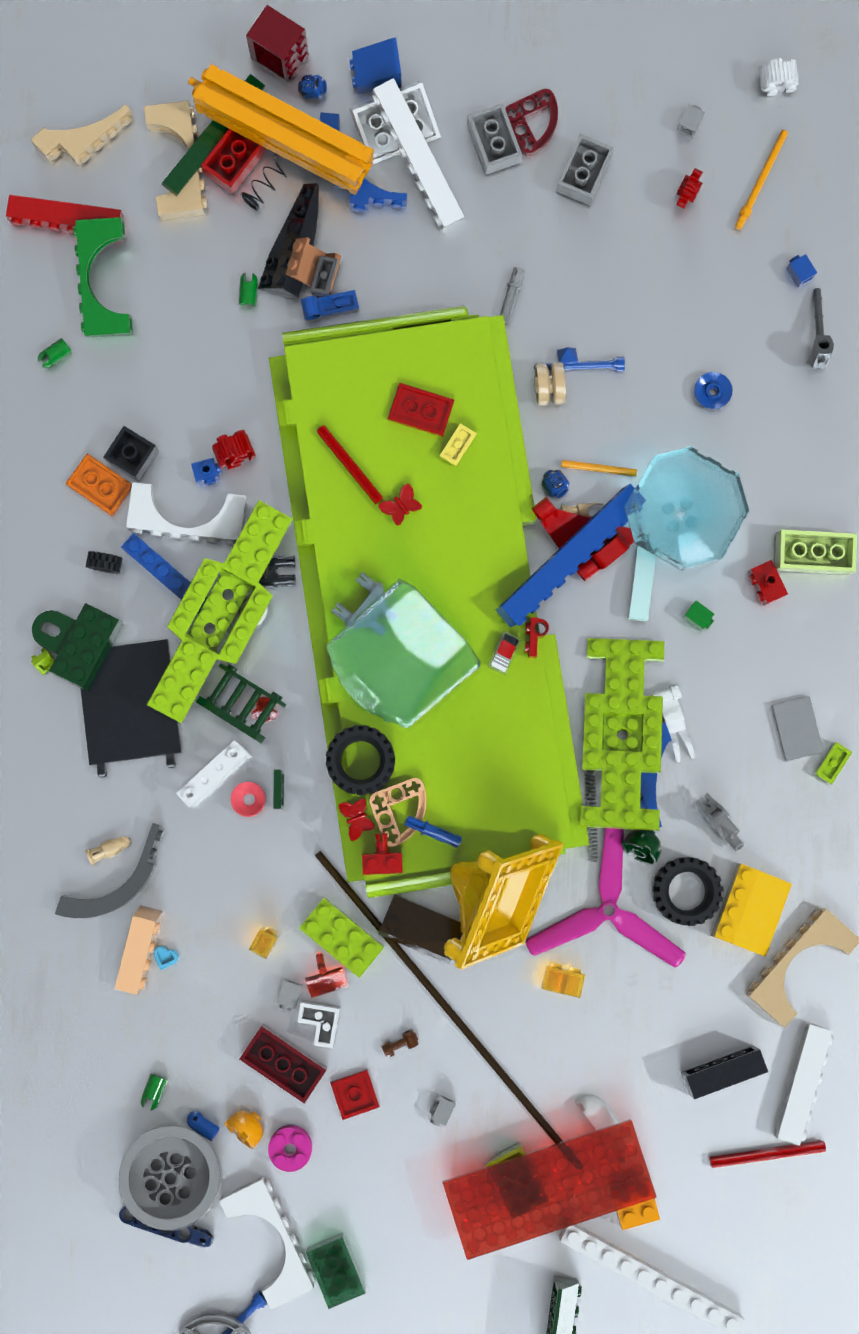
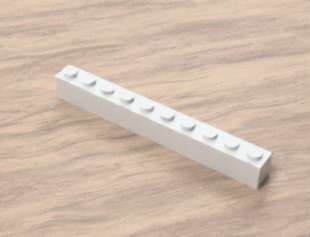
[559,1219,745,1334]

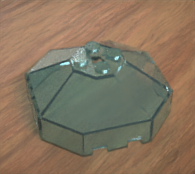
[624,446,749,571]

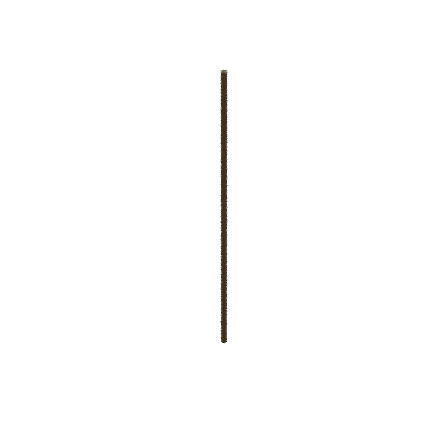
[315,851,584,1171]

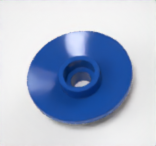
[694,372,733,409]

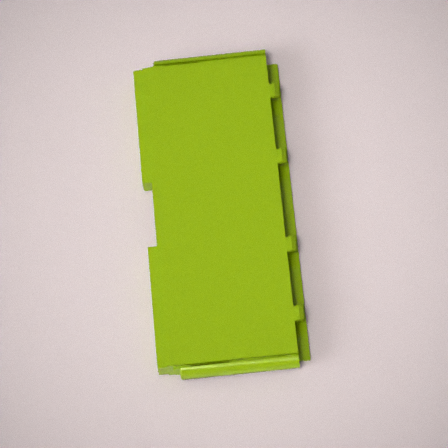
[269,305,589,898]

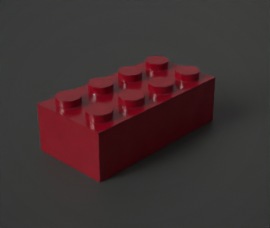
[239,1024,327,1104]

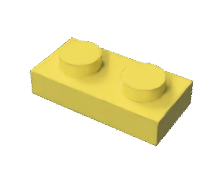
[440,423,477,467]

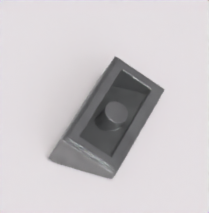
[310,256,338,296]

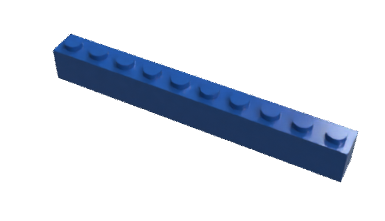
[495,483,645,628]

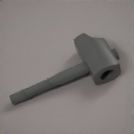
[807,288,834,369]

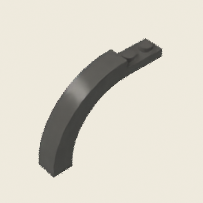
[55,823,164,918]

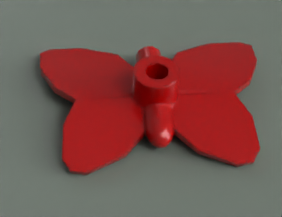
[378,484,422,526]
[338,799,375,842]

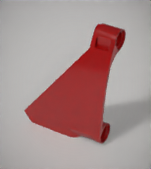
[532,496,635,582]

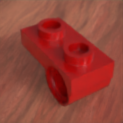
[525,617,549,659]

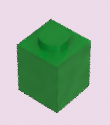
[682,600,714,631]

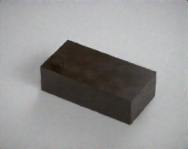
[378,894,463,964]

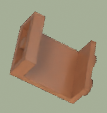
[286,237,341,291]

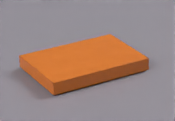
[65,453,132,517]

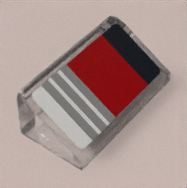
[488,631,521,675]

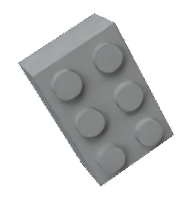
[467,103,522,175]
[556,133,614,206]

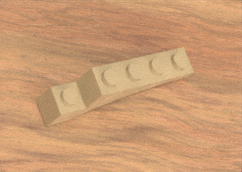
[31,104,133,165]

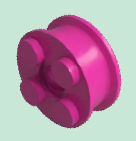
[268,1125,312,1172]

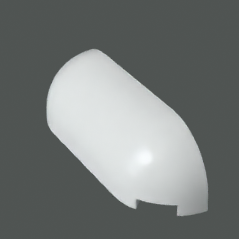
[575,1095,634,1164]

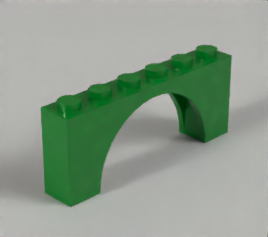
[73,217,133,338]

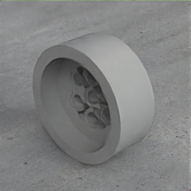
[118,1126,220,1231]

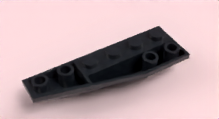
[258,183,319,298]

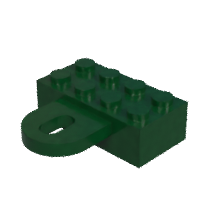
[32,603,123,692]

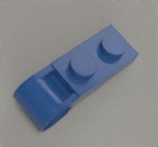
[301,290,359,320]

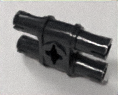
[259,553,296,589]

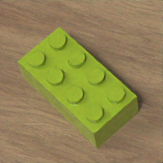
[299,897,385,978]

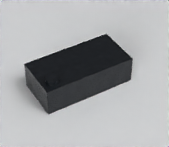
[681,1045,768,1099]

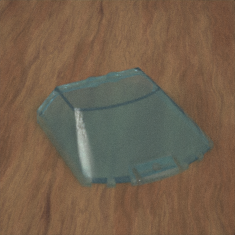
[327,578,481,728]

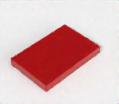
[388,383,455,437]

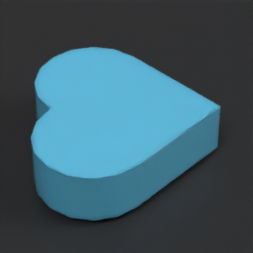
[153,946,179,970]

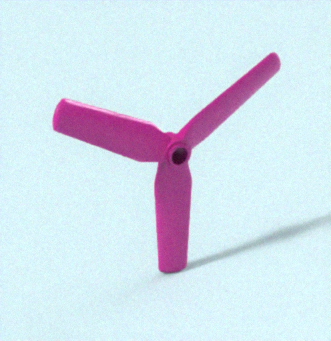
[526,828,686,968]

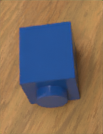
[786,254,817,287]

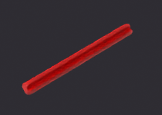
[710,1141,826,1168]

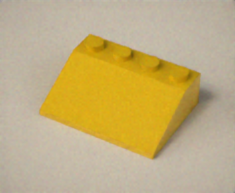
[711,863,792,957]

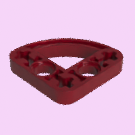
[505,89,558,156]

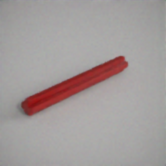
[317,425,383,504]

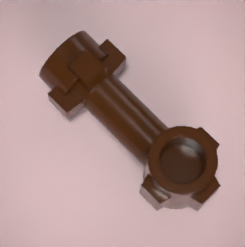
[381,1029,419,1057]

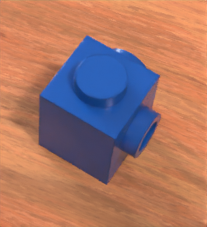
[191,458,222,486]

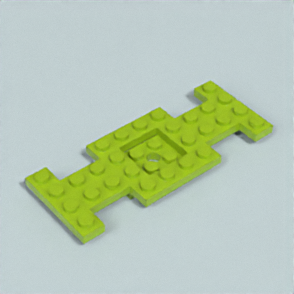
[580,638,665,831]

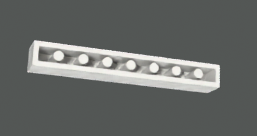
[371,78,464,229]

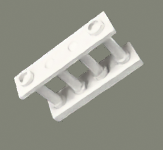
[176,740,252,809]

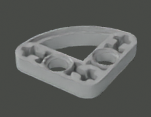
[178,1314,251,1334]

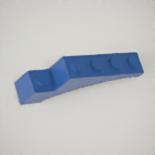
[640,723,672,828]

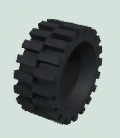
[326,725,395,795]
[652,857,724,926]

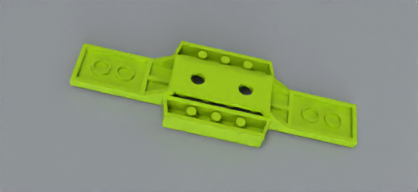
[147,500,293,723]

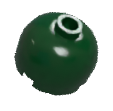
[621,830,662,865]

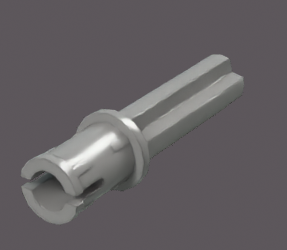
[500,267,525,324]

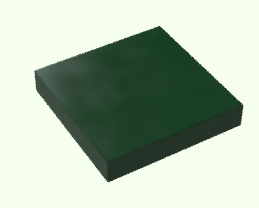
[273,770,284,810]

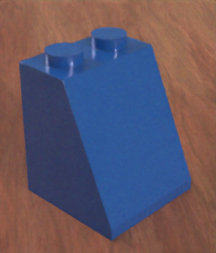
[349,37,402,94]

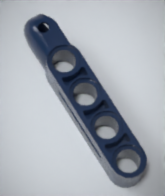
[119,1205,214,1248]

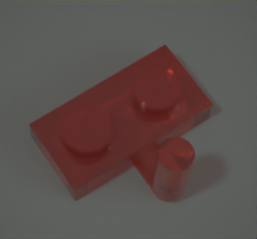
[305,953,348,998]

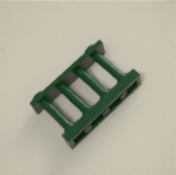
[196,663,286,744]

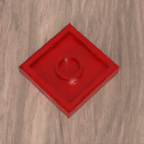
[330,1069,380,1120]

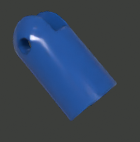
[187,1111,220,1142]

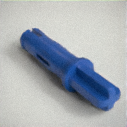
[405,816,462,848]

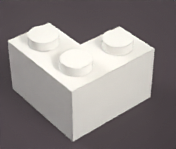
[298,1001,340,1048]

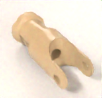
[560,503,604,518]
[85,836,131,866]

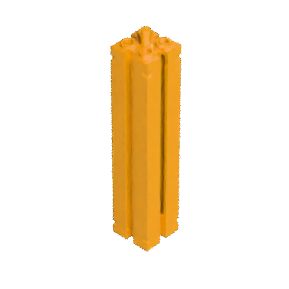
[188,64,374,195]

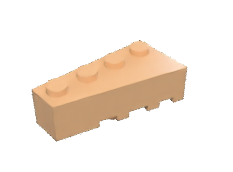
[115,905,163,995]

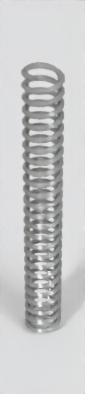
[584,770,599,862]

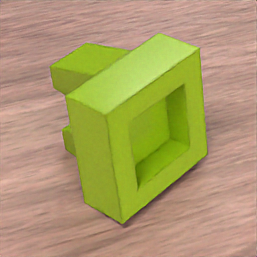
[31,648,55,675]

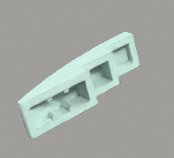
[628,542,657,622]

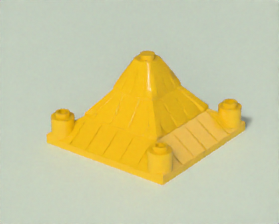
[444,834,564,970]

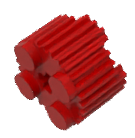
[212,430,256,470]

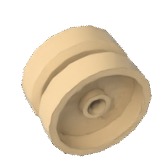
[534,362,565,406]

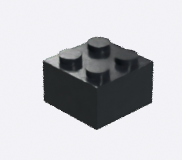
[103,426,159,482]

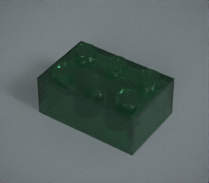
[306,1232,366,1309]

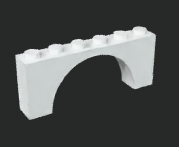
[126,482,248,546]
[219,1176,316,1310]

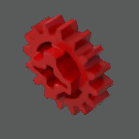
[676,168,703,209]

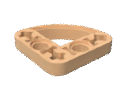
[369,778,426,847]

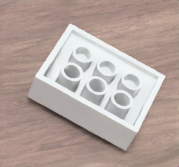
[349,81,441,164]

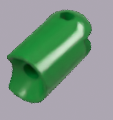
[238,272,258,307]
[38,338,72,368]
[140,1074,167,1111]

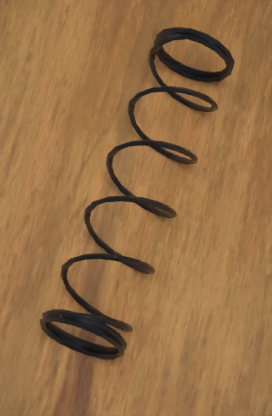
[240,154,287,210]

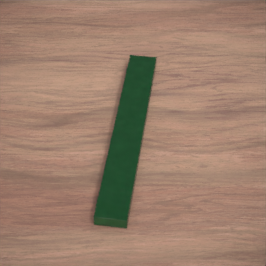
[162,74,265,197]

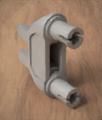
[331,572,398,637]
[695,793,744,852]

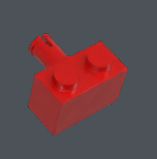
[747,560,788,606]
[362,833,403,875]

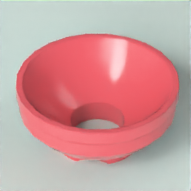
[230,782,266,817]

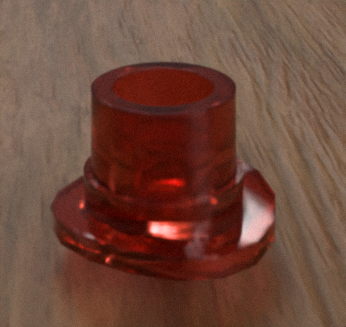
[251,697,278,722]

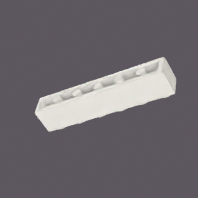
[774,1023,834,1146]

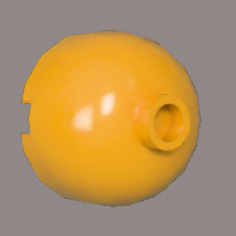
[224,1110,263,1149]

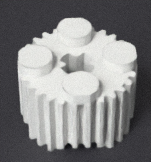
[758,58,799,97]

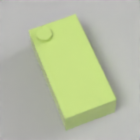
[775,529,857,575]

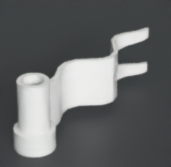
[652,684,695,763]

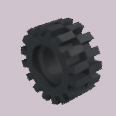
[85,551,123,574]

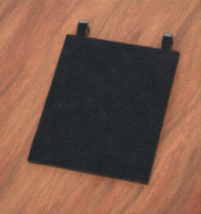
[80,639,182,778]

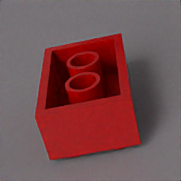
[201,129,267,195]

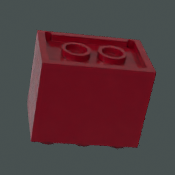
[246,5,309,82]

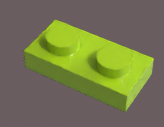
[815,742,852,785]

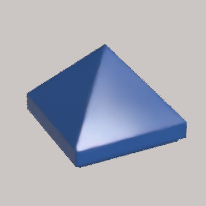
[557,347,578,365]

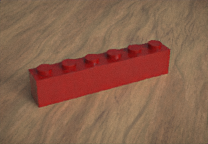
[6,195,124,234]

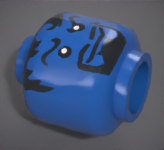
[298,74,327,100]
[541,470,570,498]

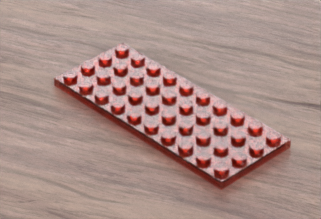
[442,1119,657,1260]

